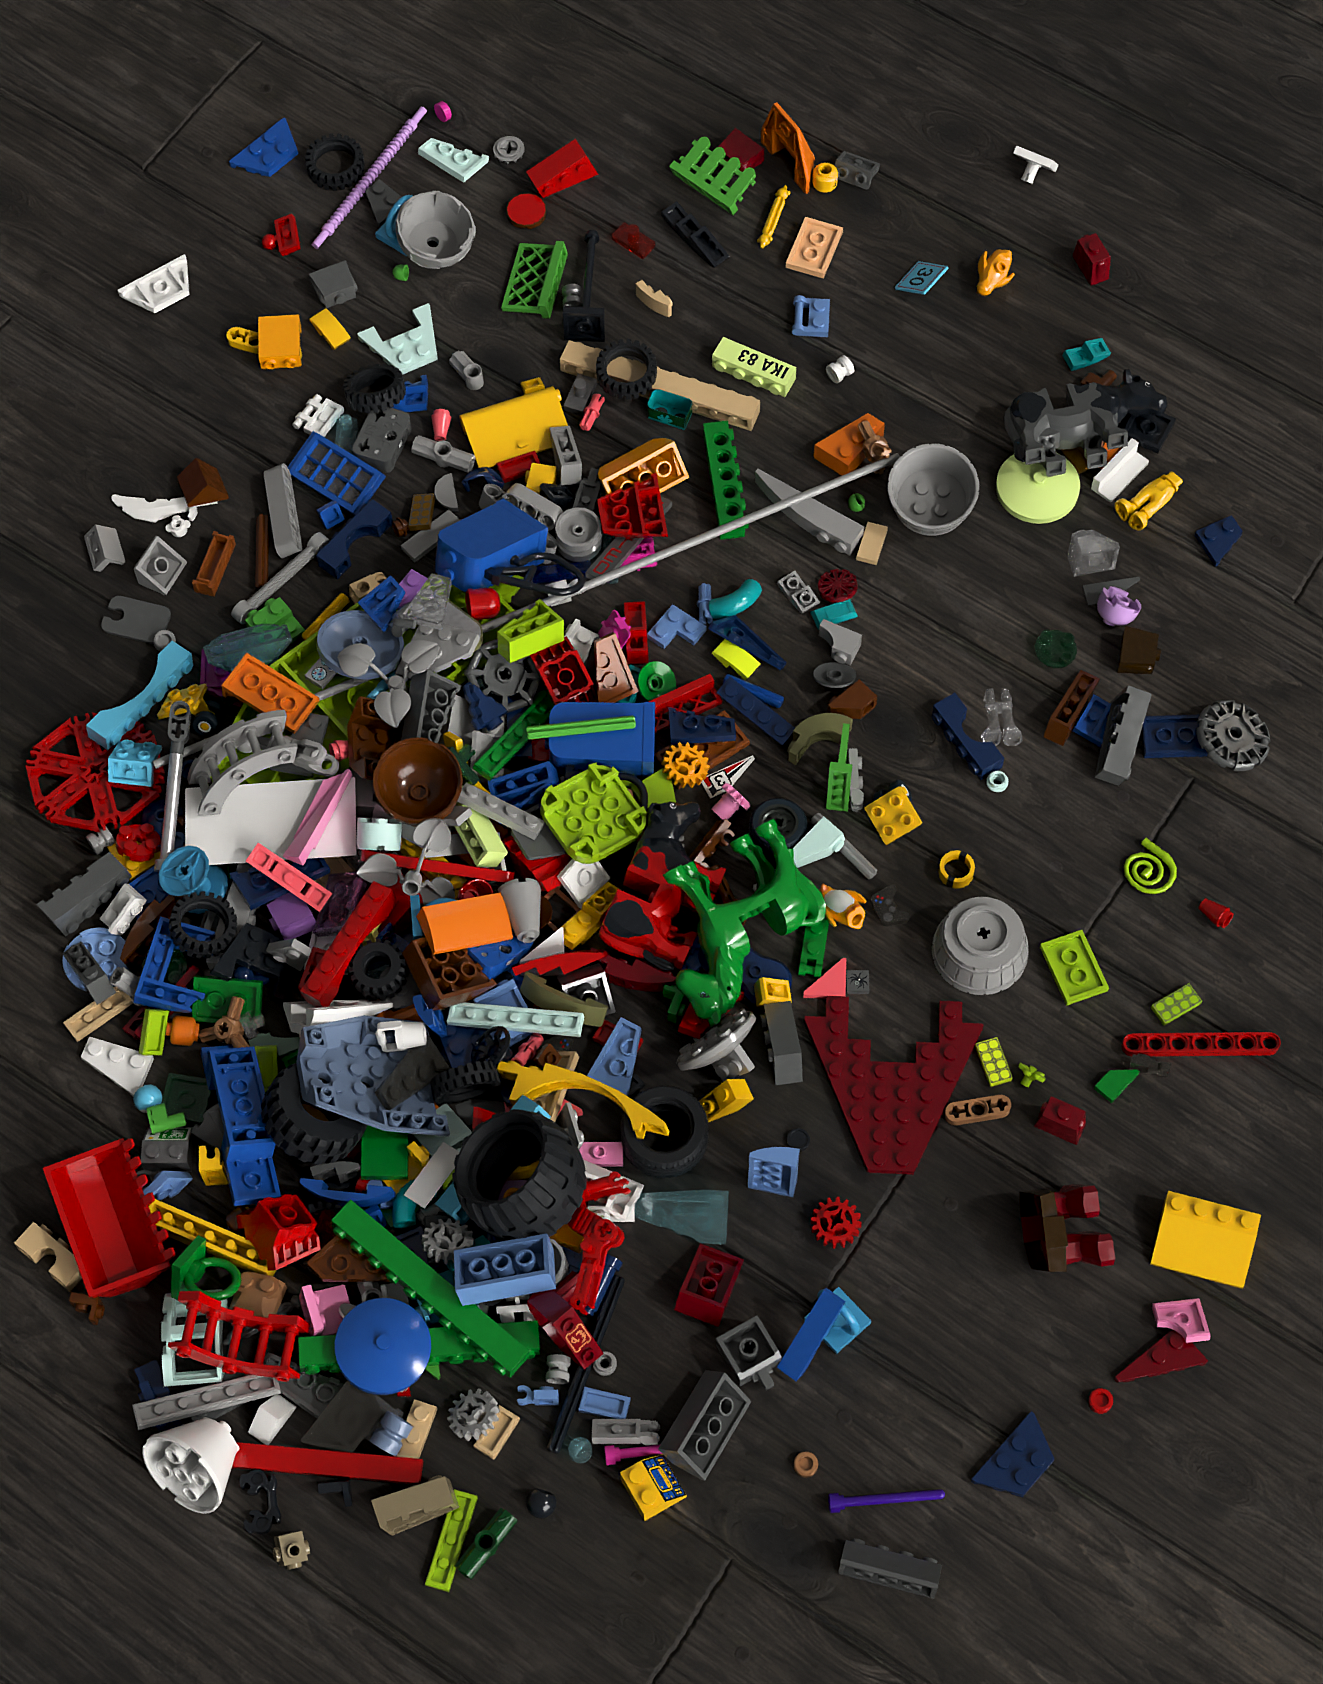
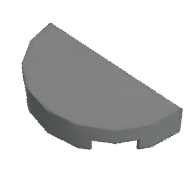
[434,473,458,511]

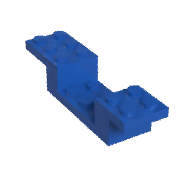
[200,1045,281,1206]

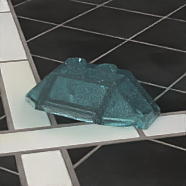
[203,624,292,673]

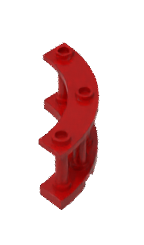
[168,1291,310,1382]

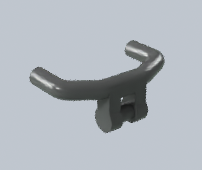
[391,599,437,637]

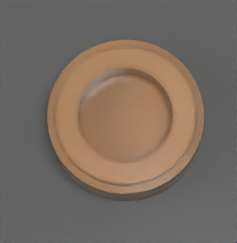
[794,1452,818,1478]

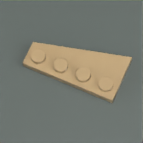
[532,1051,579,1122]

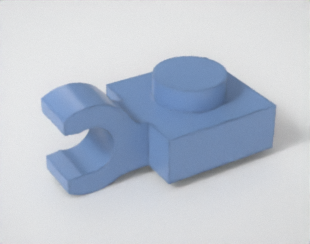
[517,1385,559,1406]

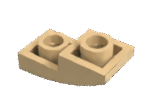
[636,280,673,317]

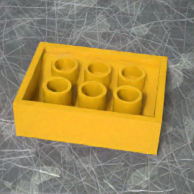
[1150,1191,1261,1289]

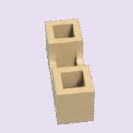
[14,1222,82,1292]

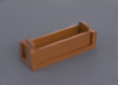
[192,531,236,597]

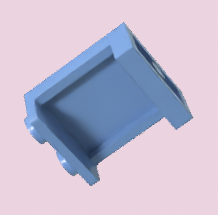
[473,979,533,1047]

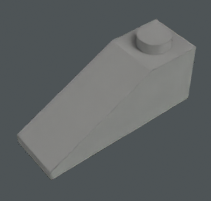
[549,426,582,485]

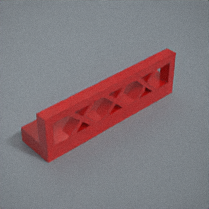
[649,674,722,734]

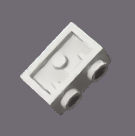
[564,619,599,663]
[100,884,147,936]

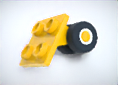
[157,684,225,737]
[865,780,922,845]

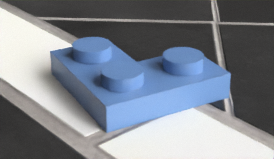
[647,604,707,649]

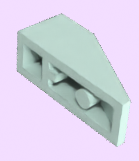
[793,816,845,868]

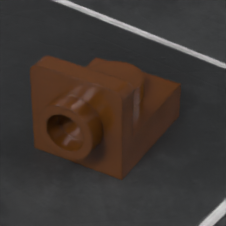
[527,1043,562,1071]
[69,1292,105,1325]

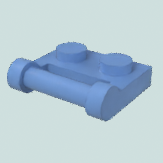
[792,295,830,337]

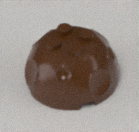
[373,737,463,827]

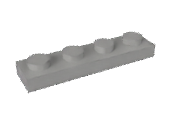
[457,782,545,840]

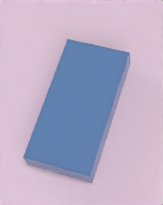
[578,1387,631,1419]

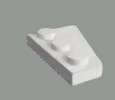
[81,1037,154,1097]

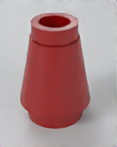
[1199,898,1234,928]

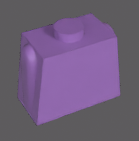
[266,892,319,940]

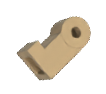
[349,572,387,604]

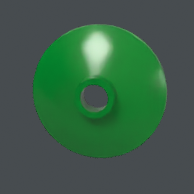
[637,661,676,702]

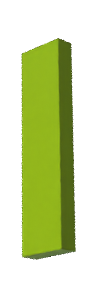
[425,1489,478,1592]

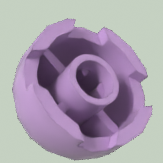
[1097,586,1141,626]

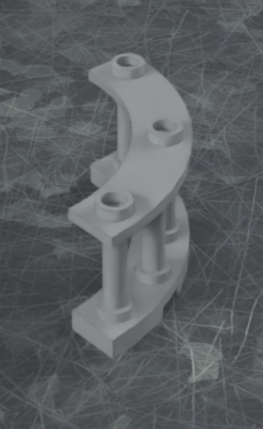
[187,710,298,816]

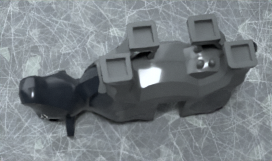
[1003,369,1167,477]

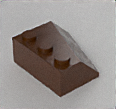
[402,937,497,1011]

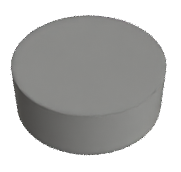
[154,630,176,652]

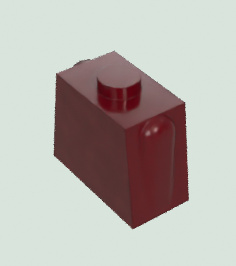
[718,128,764,172]
[1073,233,1111,286]
[1034,1096,1086,1145]

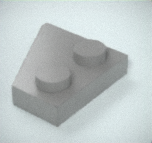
[266,938,311,971]

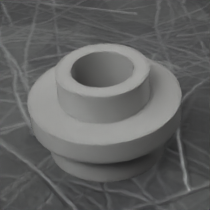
[593,1351,617,1376]

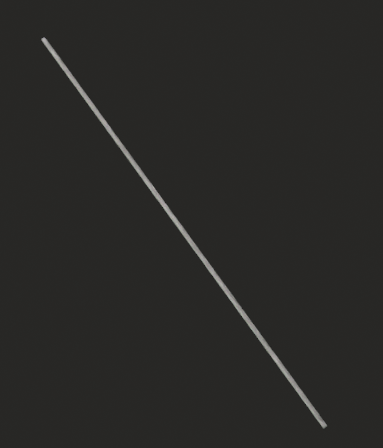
[152,453,900,769]

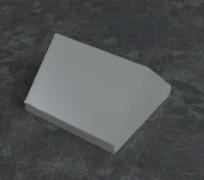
[134,536,187,595]

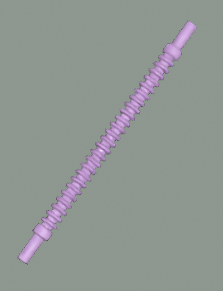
[312,106,427,249]

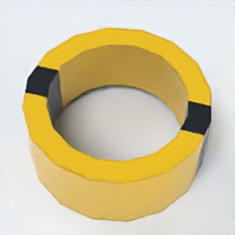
[938,850,975,889]

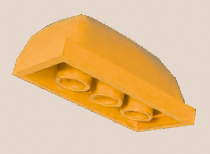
[598,438,689,495]

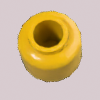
[812,163,838,193]

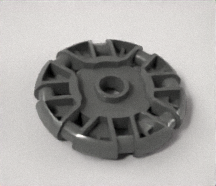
[1196,700,1270,771]

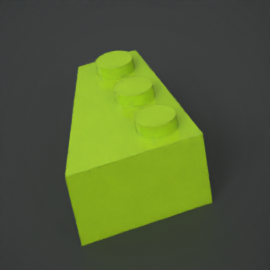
[497,599,564,663]

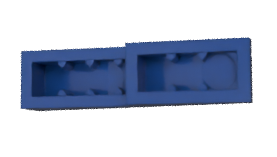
[777,1288,846,1381]

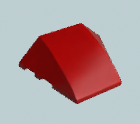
[597,473,668,538]

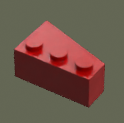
[526,139,599,198]

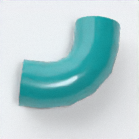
[709,579,762,620]
[392,1179,437,1229]

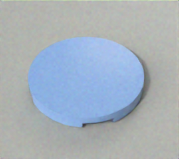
[63,927,129,991]

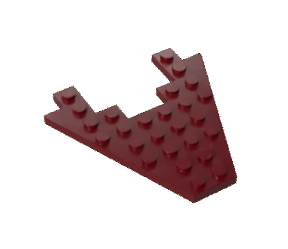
[804,996,983,1175]

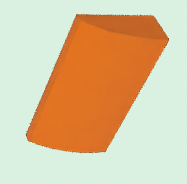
[416,892,513,955]

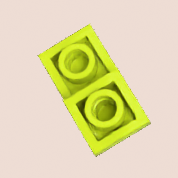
[712,639,761,680]

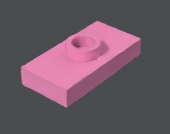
[579,1142,623,1167]

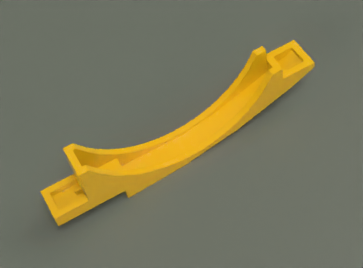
[497,1061,669,1139]

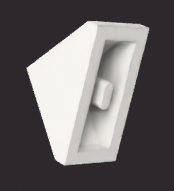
[248,1394,297,1445]

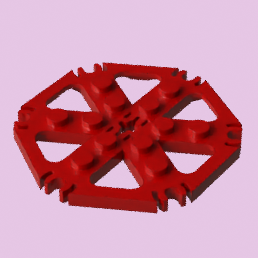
[25,712,166,832]

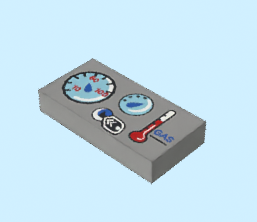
[305,658,337,690]

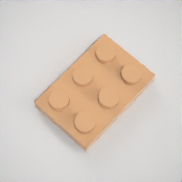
[786,217,843,279]

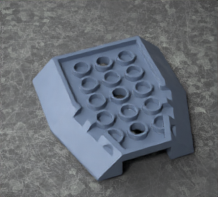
[296,1015,450,1137]

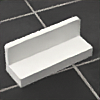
[1091,438,1149,502]

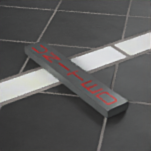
[585,496,672,585]

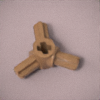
[858,420,892,474]
[198,996,250,1048]

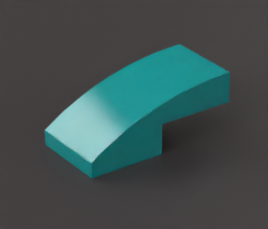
[1062,338,1111,371]

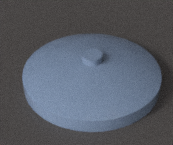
[316,610,404,680]

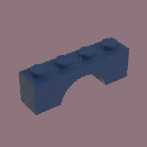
[316,499,393,580]
[932,693,1004,780]

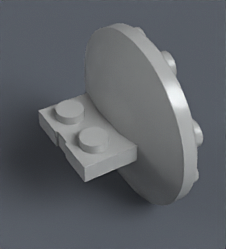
[676,1008,756,1082]

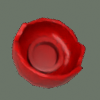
[457,879,493,900]

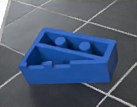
[487,761,560,829]

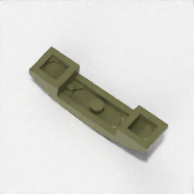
[520,971,608,1027]

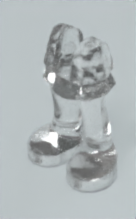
[981,688,1023,746]

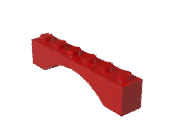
[300,881,398,1008]

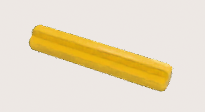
[302,593,349,641]

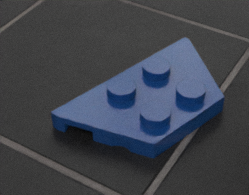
[229,118,298,177]

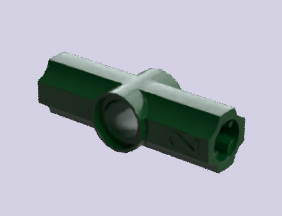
[455,1508,518,1580]

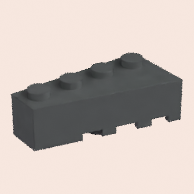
[36,852,132,937]

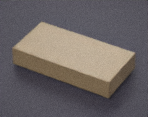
[856,522,888,565]
[473,1405,520,1460]

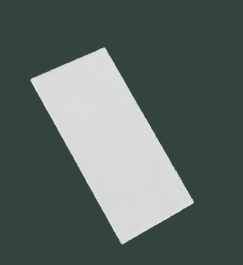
[185,777,357,865]

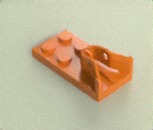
[221,653,319,734]

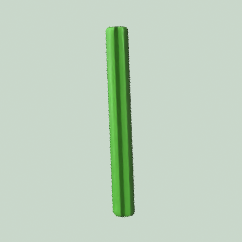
[526,715,636,739]

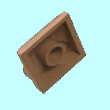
[229,1272,287,1318]

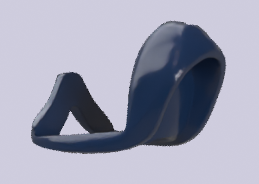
[462,467,504,492]

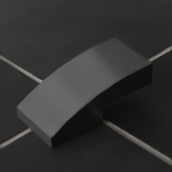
[310,1161,361,1183]

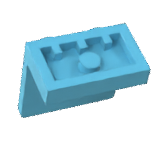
[108,740,162,787]

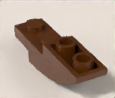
[120,894,183,971]

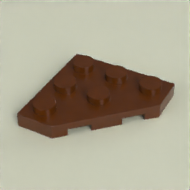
[307,1235,391,1282]

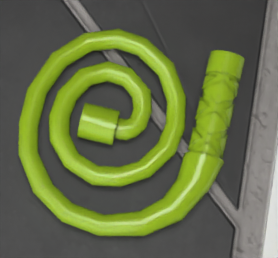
[1124,838,1177,894]

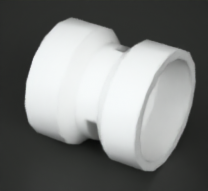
[826,355,854,383]

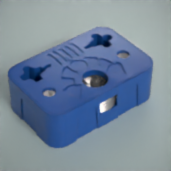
[466,929,533,979]

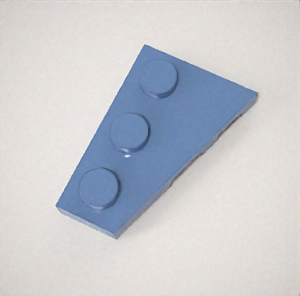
[587,1017,642,1096]

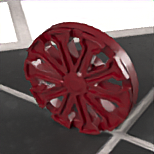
[818,569,858,603]

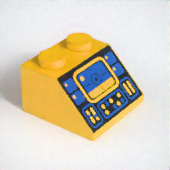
[620,1454,687,1521]

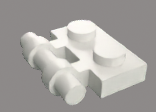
[292,394,344,437]

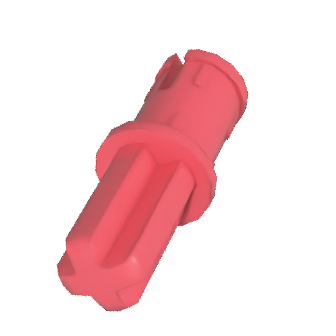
[579,393,605,431]

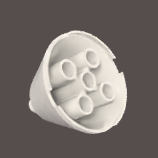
[142,1417,239,1514]

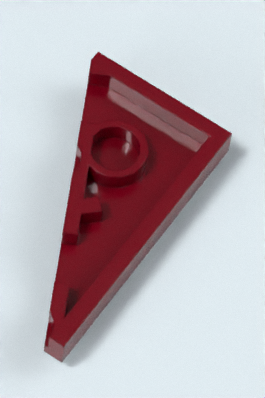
[1114,1330,1208,1383]

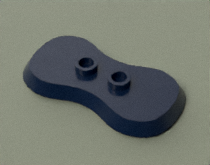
[698,947,792,1008]

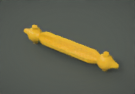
[757,185,790,249]

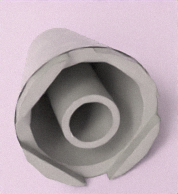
[498,878,541,943]

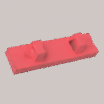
[246,843,333,912]

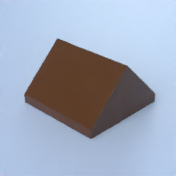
[177,458,229,507]

